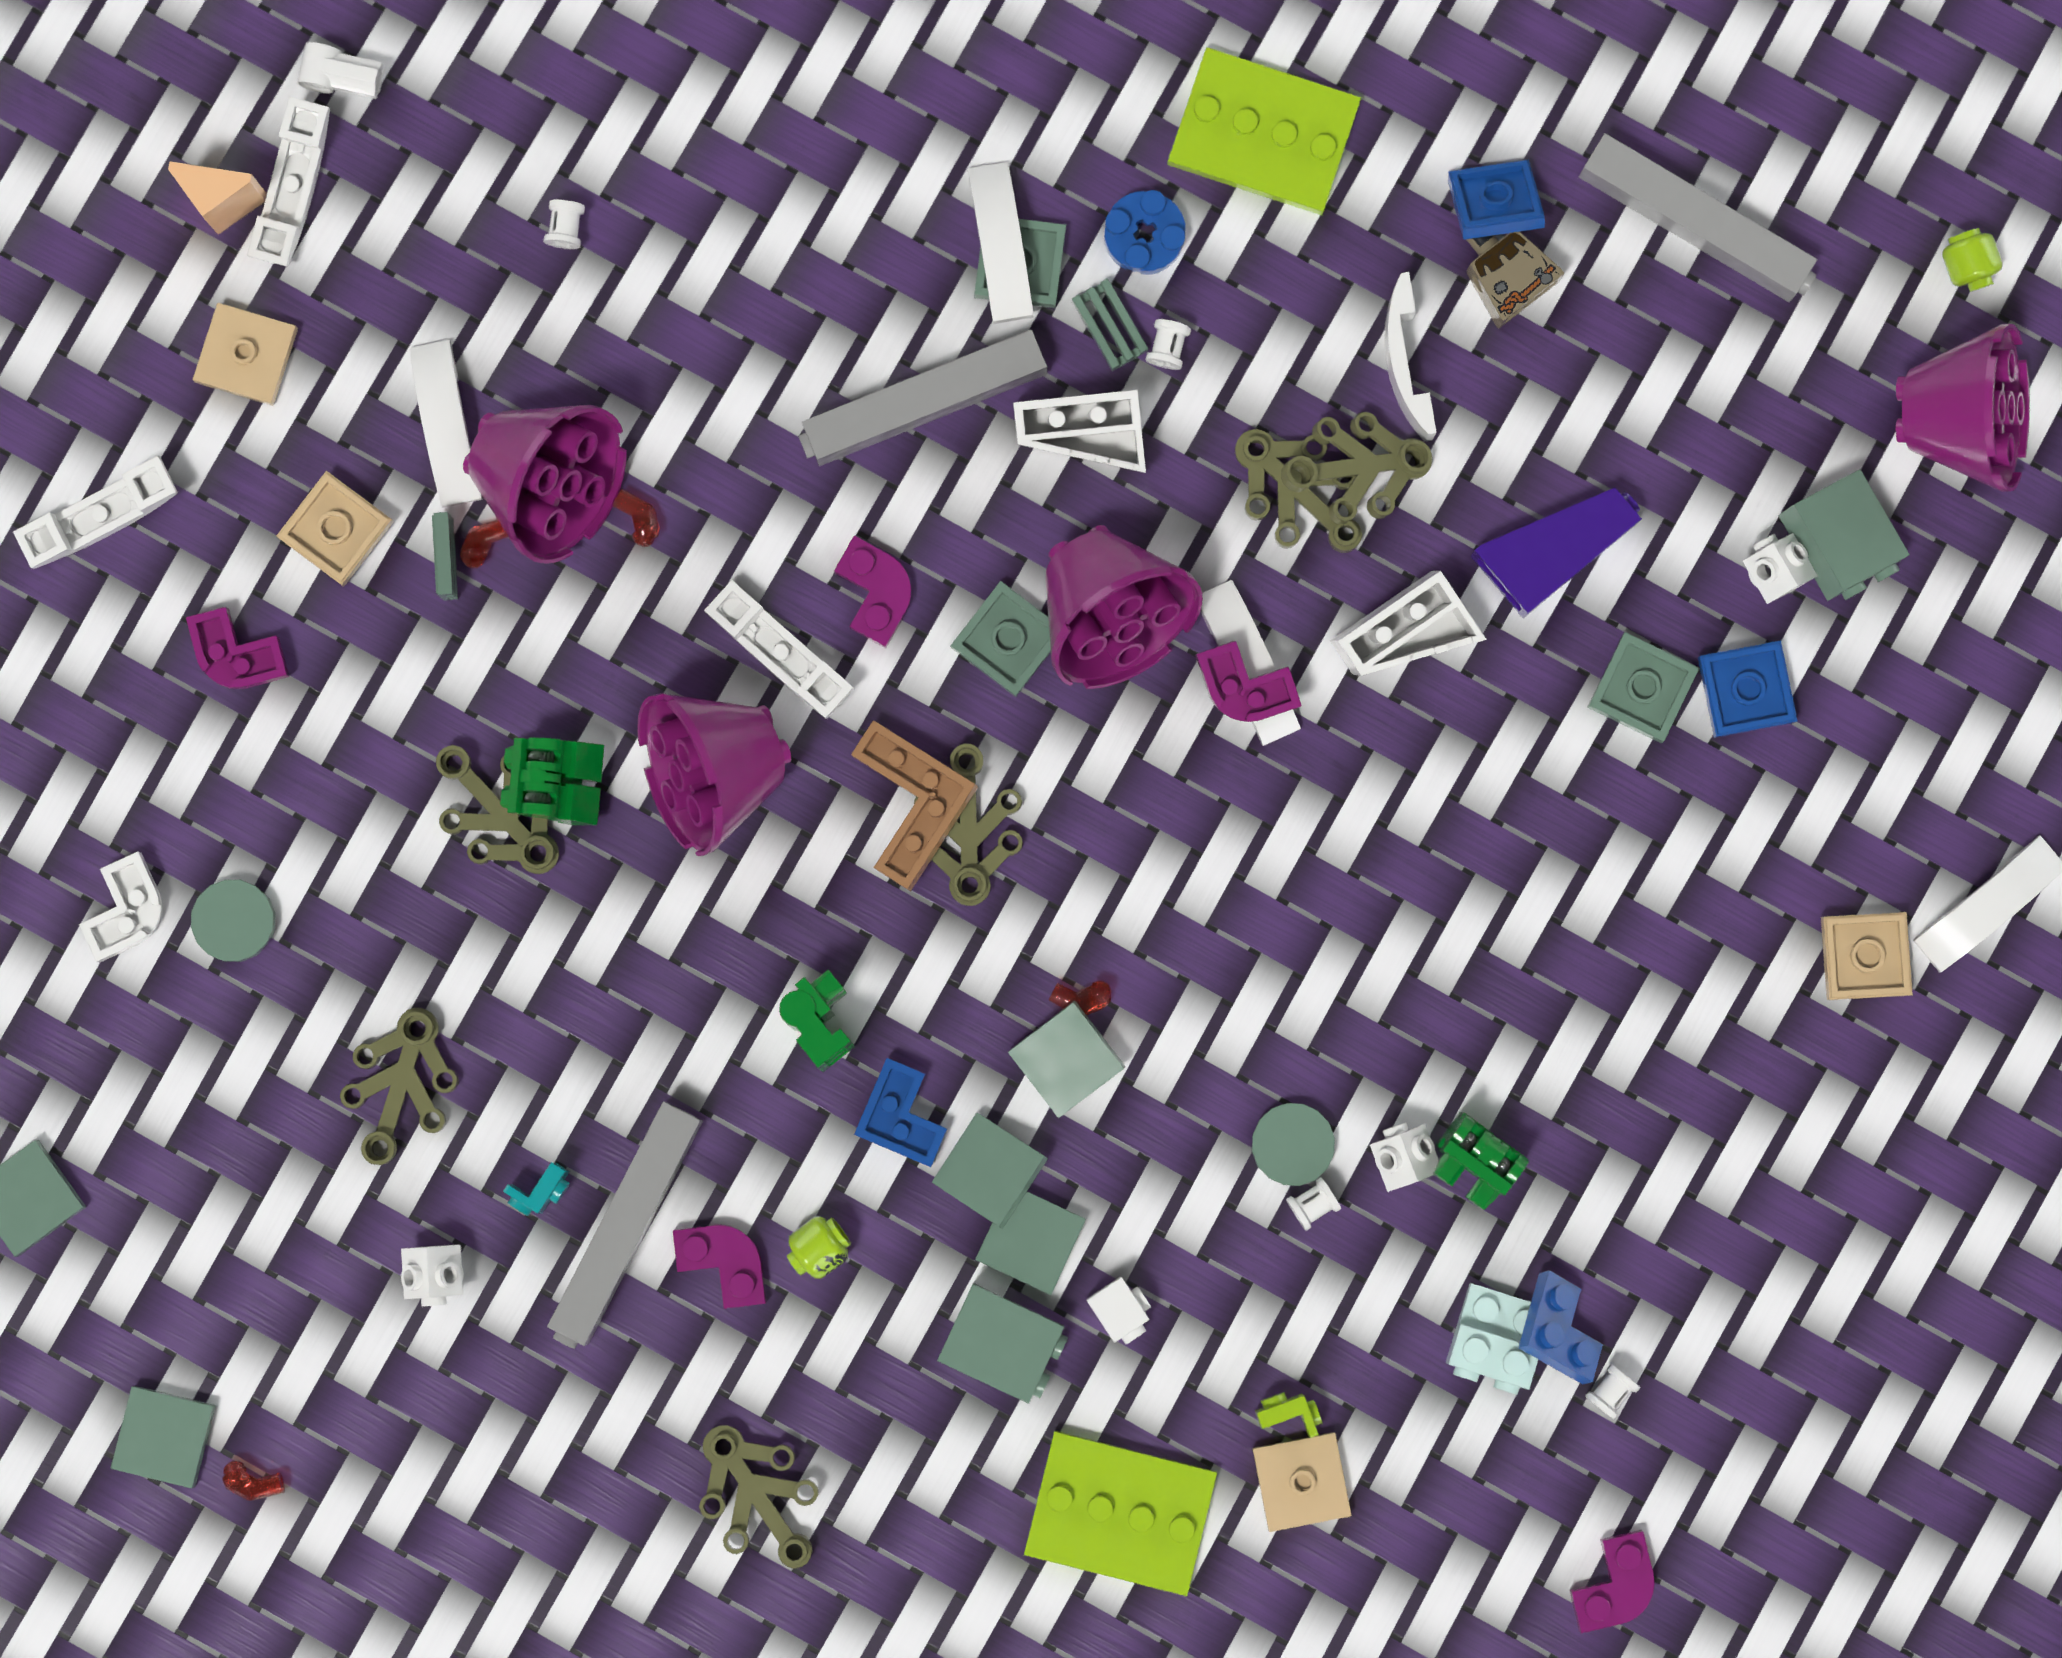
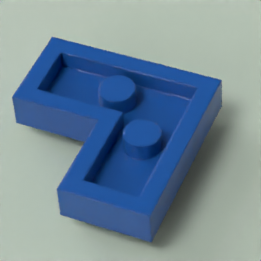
[854,1058,947,1167]
[1518,1271,1603,1384]

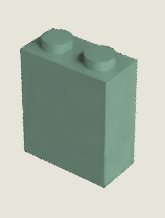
[1778,469,1910,601]
[937,1283,1068,1404]

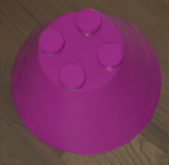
[1896,324,2030,492]
[463,405,627,564]
[1045,525,1203,689]
[638,693,791,856]

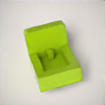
[1255,1392,1322,1438]

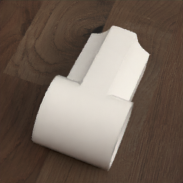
[297,42,384,99]

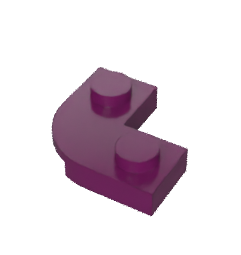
[834,535,911,648]
[186,607,289,689]
[1195,641,1302,722]
[673,1225,766,1309]
[1569,1530,1654,1633]

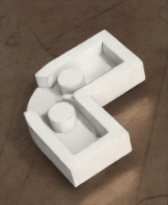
[79,852,162,963]

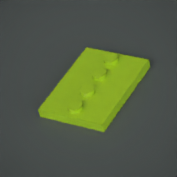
[1167,47,1361,216]
[1024,1431,1217,1596]

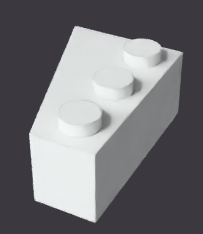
[1013,390,1146,473]
[1330,571,1487,676]

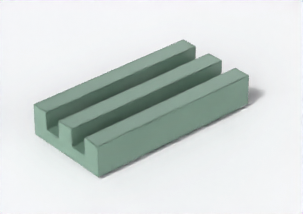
[1072,278,1148,371]
[432,512,458,600]

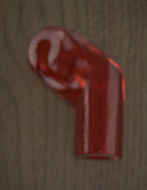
[613,489,660,547]
[460,520,508,569]
[1049,981,1112,1016]
[222,1461,285,1501]

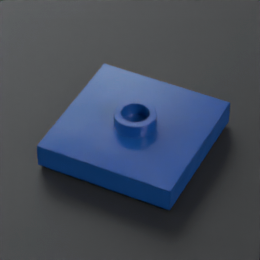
[1448,160,1545,240]
[1698,641,1797,738]

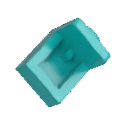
[503,1162,570,1216]

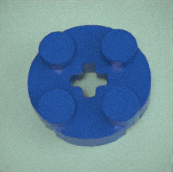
[1104,190,1186,275]

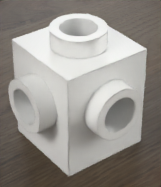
[1743,533,1818,604]
[1370,1122,1439,1192]
[401,1245,464,1306]

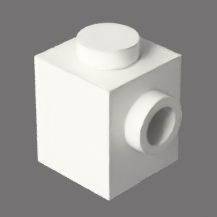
[1086,1276,1151,1344]

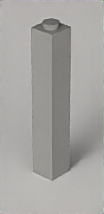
[1579,133,1817,302]
[798,329,1047,466]
[547,1101,703,1349]

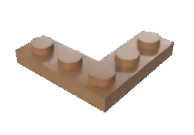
[851,720,978,892]

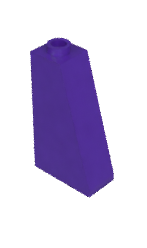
[1470,488,1642,619]

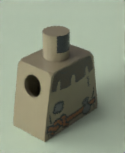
[1466,232,1565,329]

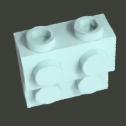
[1445,1283,1538,1395]

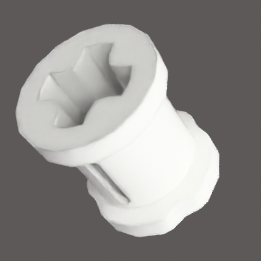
[543,200,585,249]
[1145,319,1191,370]
[1286,1177,1341,1231]
[1585,1364,1640,1420]

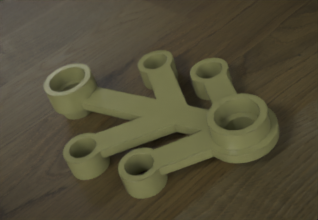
[1281,412,1432,524]
[1235,429,1362,553]
[914,744,1023,906]
[436,745,559,874]
[340,1008,459,1165]
[699,1425,819,1568]

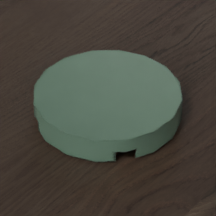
[191,880,276,962]
[1252,1103,1335,1186]

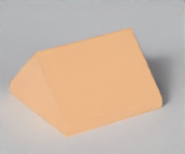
[168,162,267,235]

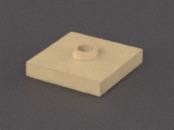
[193,302,298,406]
[277,471,394,587]
[1821,912,1913,1000]
[1252,1432,1352,1532]

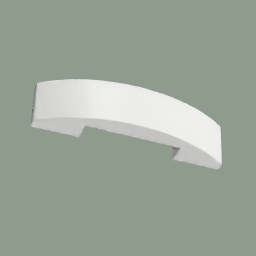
[247,97,330,267]
[967,162,1034,324]
[1384,272,1437,441]
[410,340,483,508]
[13,455,178,569]
[704,580,854,719]
[1201,580,1301,746]
[1913,836,2062,973]

